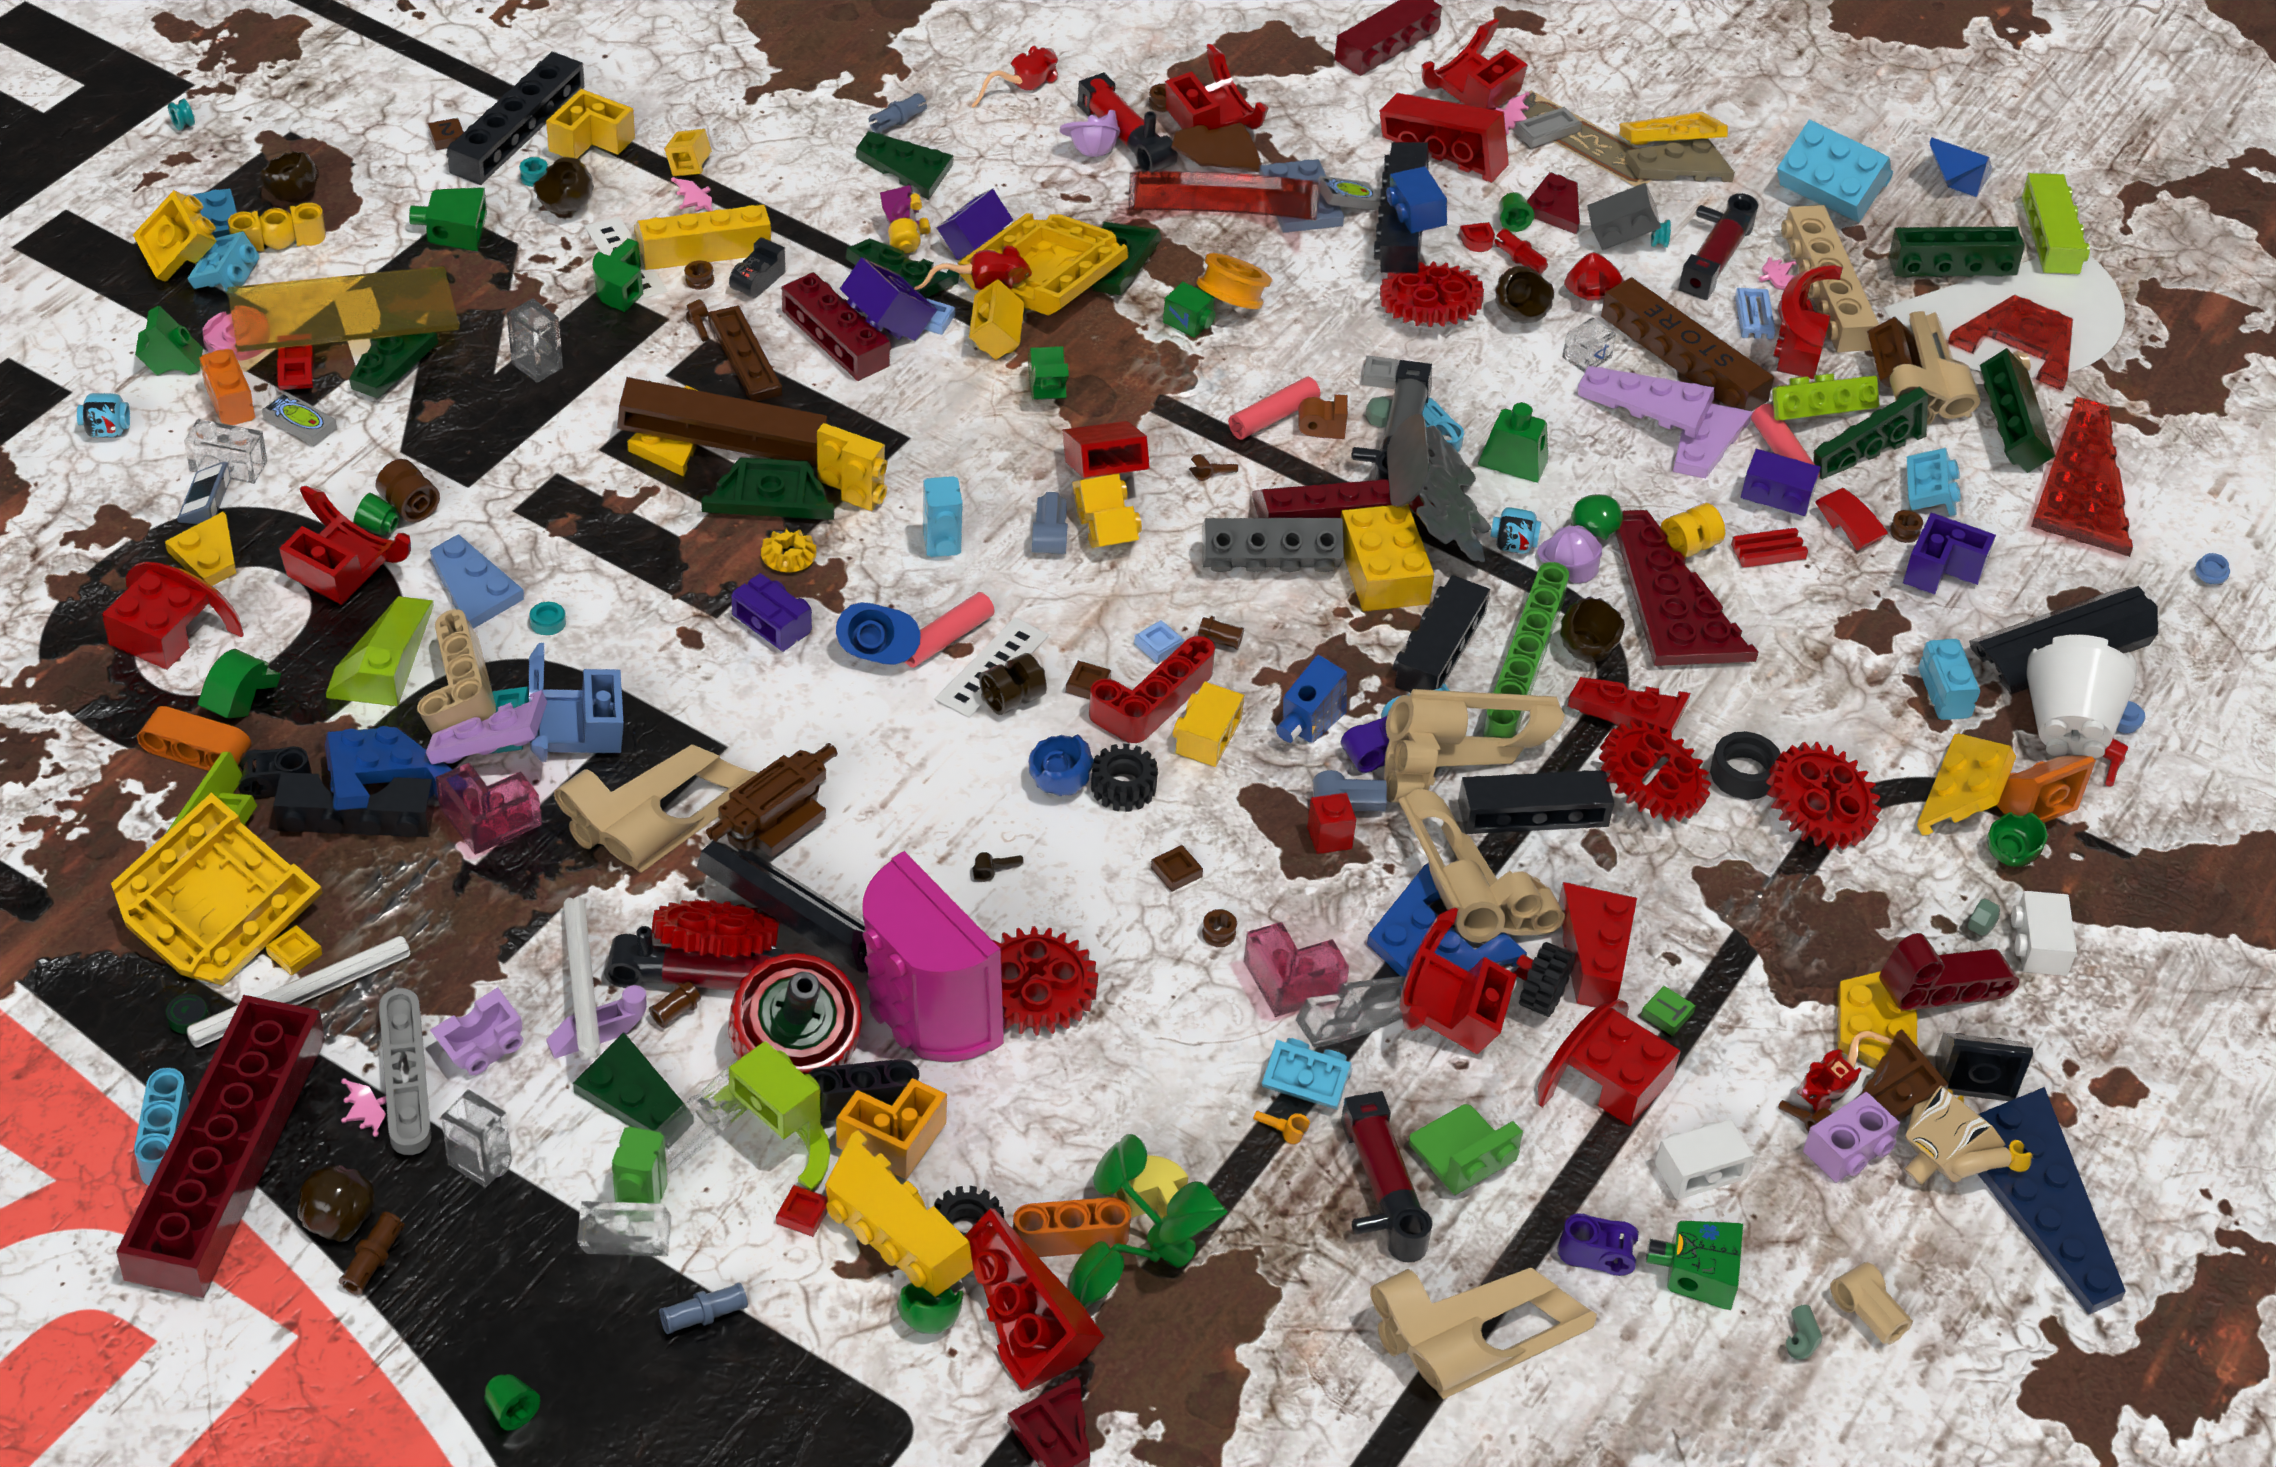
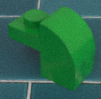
[592,238,644,312]
[1028,346,1069,400]
[197,649,281,718]

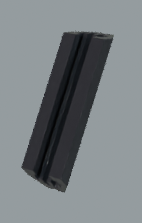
[1969,586,2158,694]
[696,840,868,973]

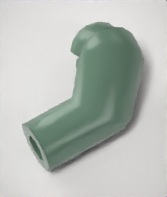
[1786,1304,1823,1360]

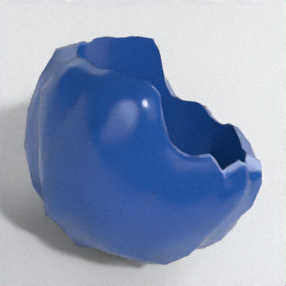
[1028,734,1094,796]

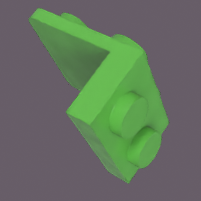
[1409,1104,1523,1195]

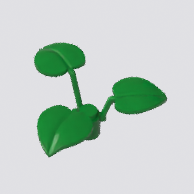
[1069,1134,1228,1309]

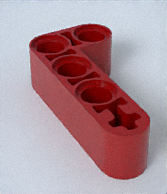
[1089,636,1215,743]

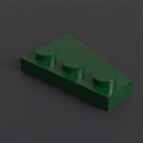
[856,131,953,200]
[1092,221,1161,295]
[846,238,959,298]
[349,315,439,398]
[573,1032,693,1149]

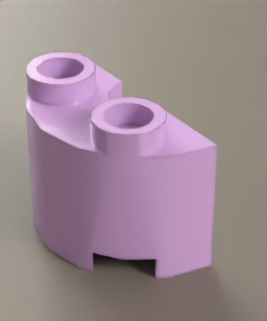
[430,987,523,1075]

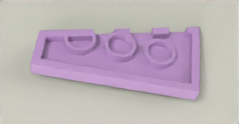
[1578,366,1714,438]

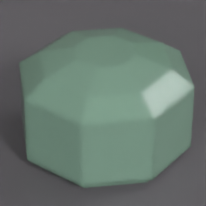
[1365,396,1393,428]
[1968,898,2000,936]

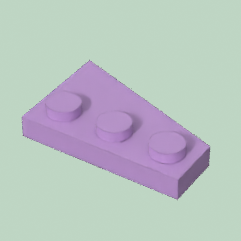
[1673,403,1753,479]
[426,690,547,765]

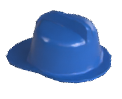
[836,602,921,665]

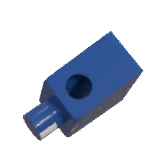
[1276,655,1347,743]

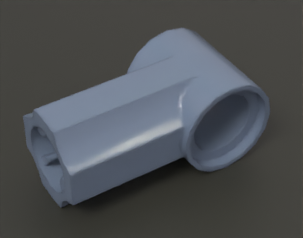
[1032,492,1068,554]
[1313,770,1387,811]

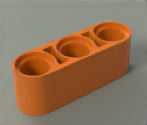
[137,706,252,771]
[1013,1197,1131,1257]

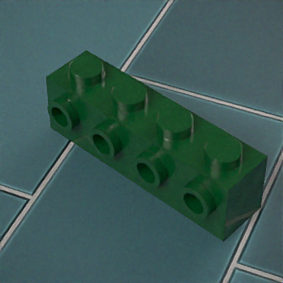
[1888,226,2025,278]
[1979,348,2056,473]

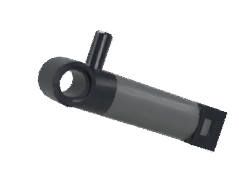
[1351,360,1432,480]

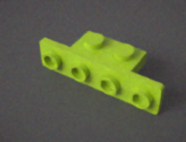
[1772,373,1880,420]
[166,751,257,833]

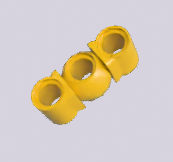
[228,203,326,252]

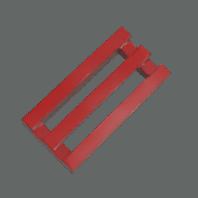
[1731,528,1808,568]

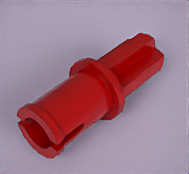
[1494,228,1548,275]

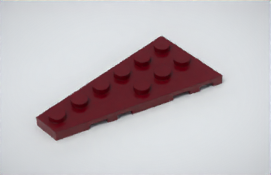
[1615,510,1759,666]

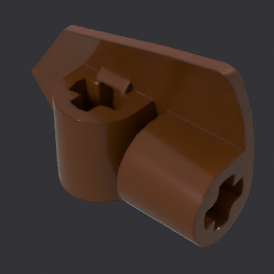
[1171,123,1262,172]

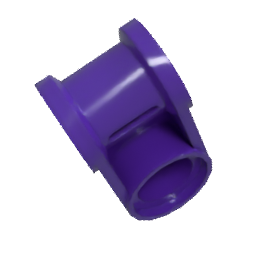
[1340,715,1390,773]
[1557,1213,1639,1276]

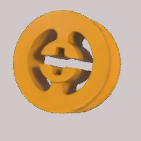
[1196,253,1272,309]

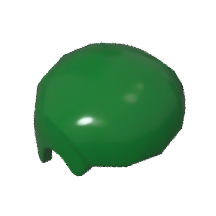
[1570,494,1623,540]
[1986,812,2048,867]
[897,1282,964,1334]

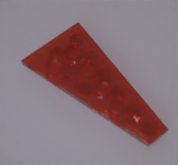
[2031,396,2133,557]

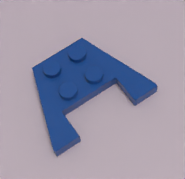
[325,726,473,810]
[1367,862,1527,980]

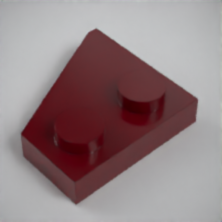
[1527,172,1580,234]
[1007,1376,1090,1467]

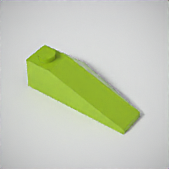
[326,596,434,707]

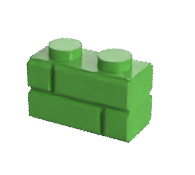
[612,1126,668,1220]

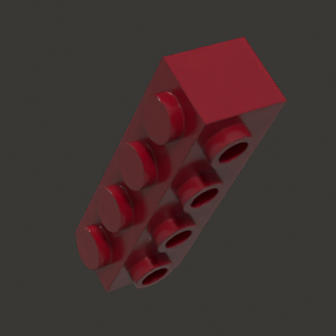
[781,272,891,381]

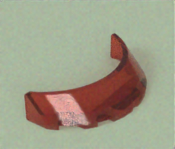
[1128,171,1321,220]

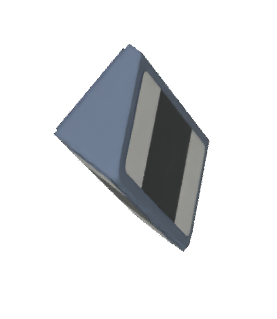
[177,462,231,524]

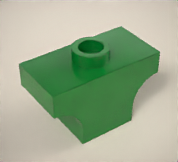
[135,305,203,376]

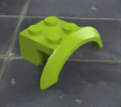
[705,1041,830,1191]

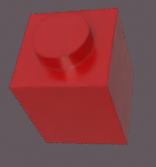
[1307,793,1357,854]

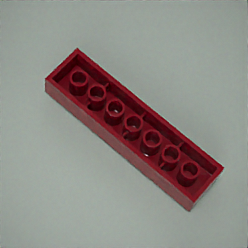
[116,995,325,1298]

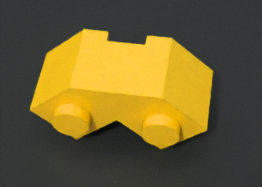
[1072,474,1142,548]

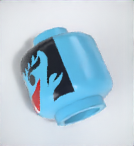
[77,393,130,437]
[1490,507,1542,554]

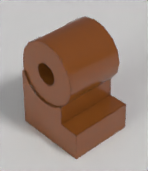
[1298,395,1348,439]

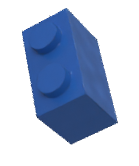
[1386,166,1447,233]

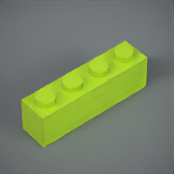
[2021,173,2090,274]

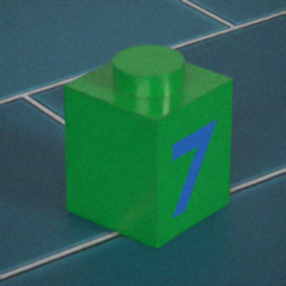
[1163,281,1216,338]

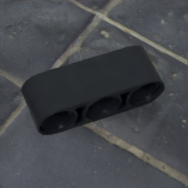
[808,1059,920,1121]

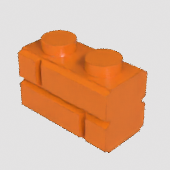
[199,348,255,427]

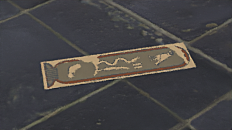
[1522,90,1653,186]

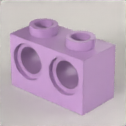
[1803,1092,1900,1183]

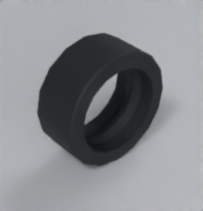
[1710,731,1781,800]

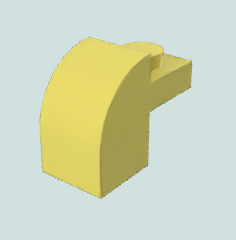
[1113,1155,1188,1219]

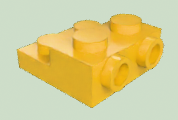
[133,190,217,282]
[817,423,888,511]

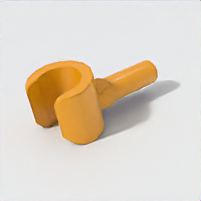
[1253,1111,1310,1144]

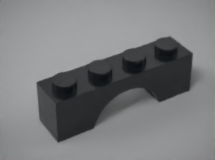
[273,772,435,837]

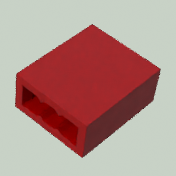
[1062,421,1150,478]

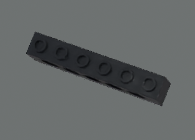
[447,51,585,185]

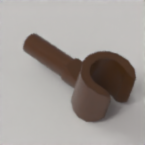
[686,299,709,342]
[1189,454,1238,481]
[1778,1100,1832,1133]

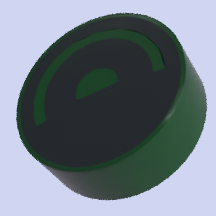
[166,994,208,1034]

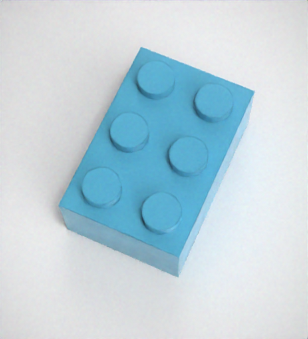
[1777,119,1891,223]

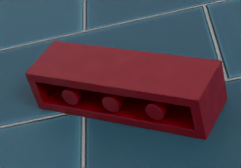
[1334,0,1442,76]

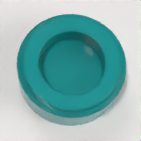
[529,602,566,635]

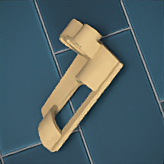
[1889,311,1980,425]
[1384,689,1565,803]
[554,745,757,873]
[1398,788,1565,943]
[1370,1268,1597,1399]

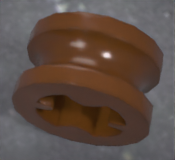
[1149,84,1168,112]
[684,260,715,290]
[1890,510,1923,543]
[1202,909,1237,947]

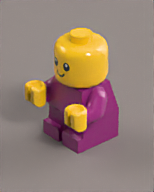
[880,185,931,254]

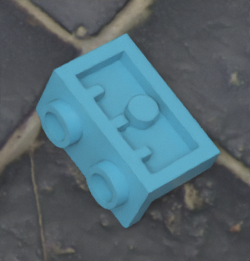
[188,232,260,297]
[1907,448,1961,516]
[1262,1038,1353,1110]

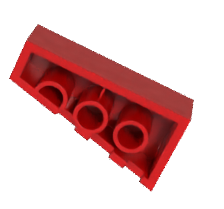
[1379,93,1509,183]

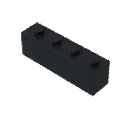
[1393,575,1490,693]
[1458,770,1614,834]

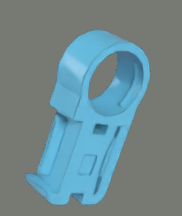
[1423,398,1464,452]

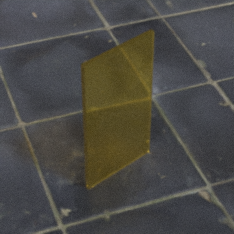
[226,266,460,352]

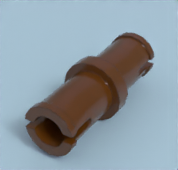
[339,1212,405,1295]

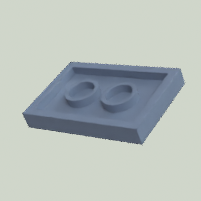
[1259,159,1344,233]

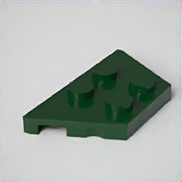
[701,458,834,520]

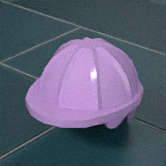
[1060,110,1120,157]
[1537,525,1602,583]

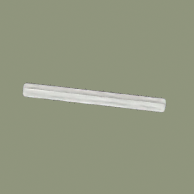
[564,896,601,1060]
[187,936,410,1048]

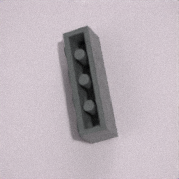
[1202,518,1344,572]

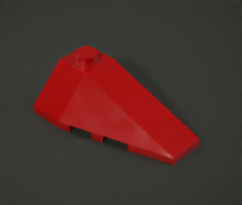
[964,1208,1105,1391]

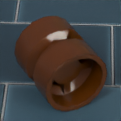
[375,459,440,523]

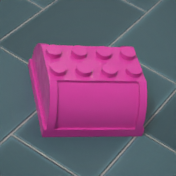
[862,851,1004,1062]

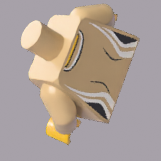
[1904,1086,2033,1185]

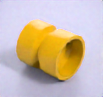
[1661,503,1725,558]

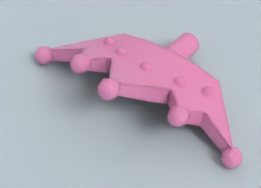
[1495,92,1530,135]
[671,177,713,211]
[1759,257,1796,290]
[341,1078,387,1137]

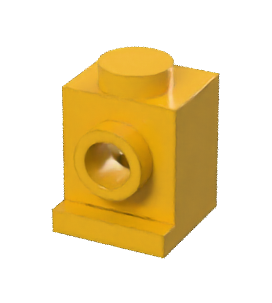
[664,129,712,176]

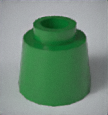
[1499,192,1534,232]
[353,492,400,535]
[485,1374,541,1430]

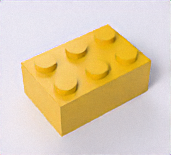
[1341,505,1434,612]

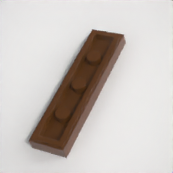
[708,305,782,402]

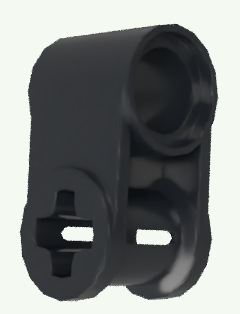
[238,746,312,799]

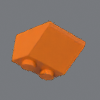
[1997,756,2096,823]

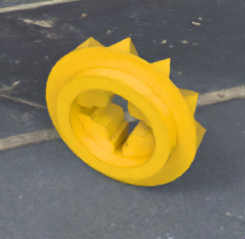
[761,528,817,572]

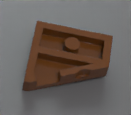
[1860,1029,1948,1121]

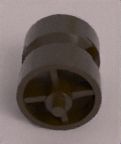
[979,653,1047,715]

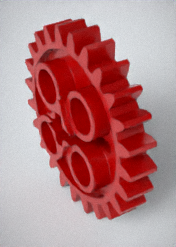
[1380,261,1484,327]
[1599,720,1711,822]
[1766,742,1881,850]
[652,899,779,958]
[992,926,1098,1035]

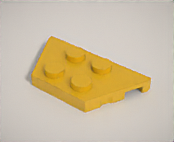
[1917,733,2016,836]
[1837,971,1918,1070]

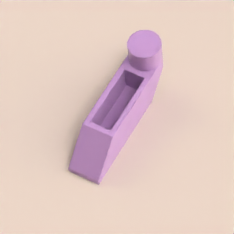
[546,985,647,1059]

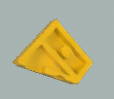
[165,512,236,586]

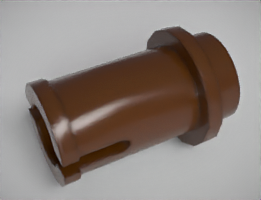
[1198,615,1244,650]
[649,981,701,1028]

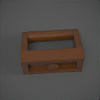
[1867,317,1922,387]

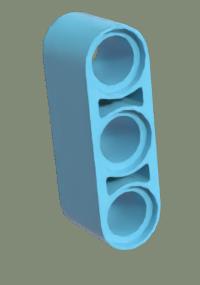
[134,1068,189,1186]

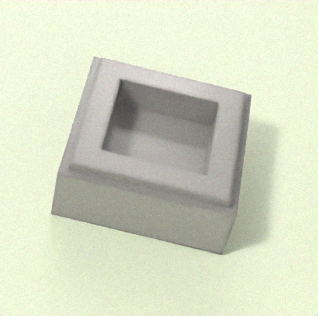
[1362,355,1399,389]

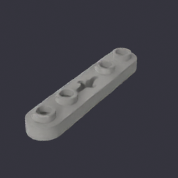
[379,988,431,1155]

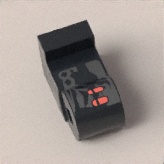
[729,237,786,298]

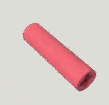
[1228,376,1320,440]
[1751,404,1820,478]
[905,592,995,668]

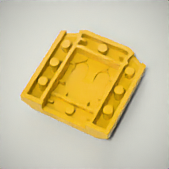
[958,213,1128,316]
[111,792,323,986]

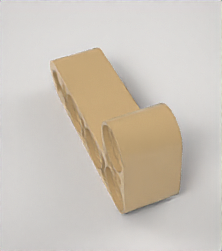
[417,609,496,735]

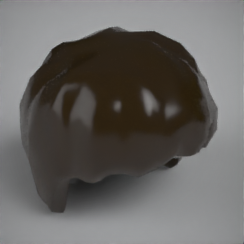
[260,151,319,202]
[533,157,594,215]
[1495,266,1554,324]
[1560,596,1625,663]
[297,1165,375,1242]

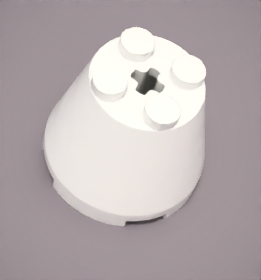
[2026,635,2137,758]

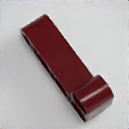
[1879,933,2020,1011]

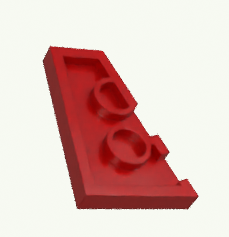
[1567,677,1691,734]

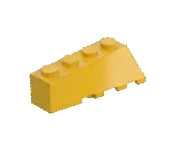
[634,205,771,270]
[825,1130,973,1297]

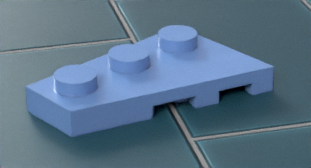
[430,534,524,629]

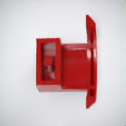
[1421,19,1528,110]
[1165,44,1269,130]
[1773,265,1843,379]
[279,486,411,605]
[102,562,244,670]
[1400,907,1517,1055]
[1538,999,1681,1127]

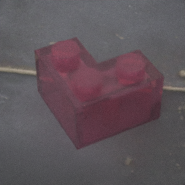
[436,763,542,855]
[1244,922,1349,1017]

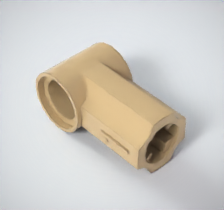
[1830,1262,1913,1345]

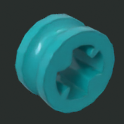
[168,98,195,130]
[519,157,548,187]
[1651,220,1671,248]

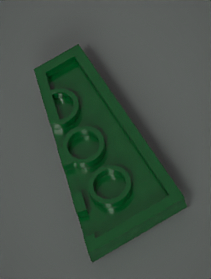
[1814,386,1928,479]

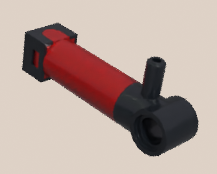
[1077,72,1178,174]

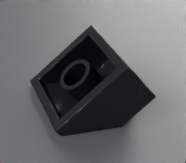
[1935,1032,2033,1101]

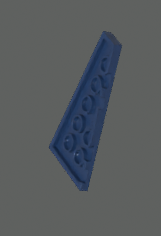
[1978,1087,2126,1315]

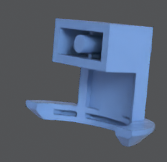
[529,643,624,762]

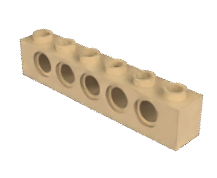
[1781,205,1879,352]

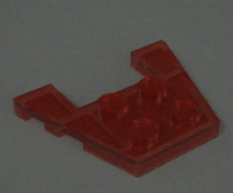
[1948,295,2073,391]

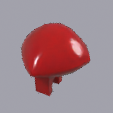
[1564,252,1624,301]

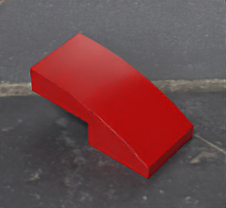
[277,337,314,390]
[1815,487,1888,551]

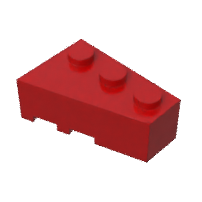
[1558,882,1637,1008]

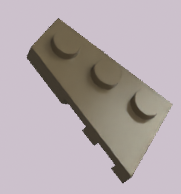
[1625,138,1735,182]

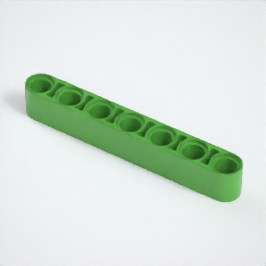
[1483,562,1569,738]

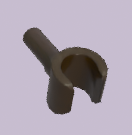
[972,852,1024,882]

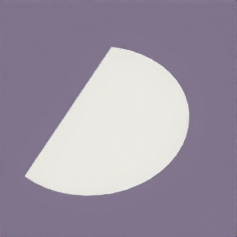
[1883,255,2125,378]

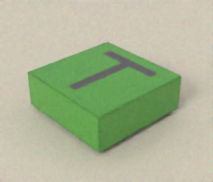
[1641,986,1696,1036]

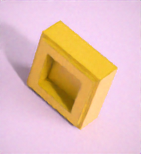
[265,925,323,976]

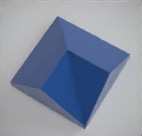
[1929,137,1992,197]

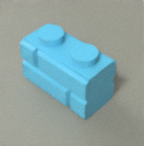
[923,476,963,557]
[1918,639,1980,720]

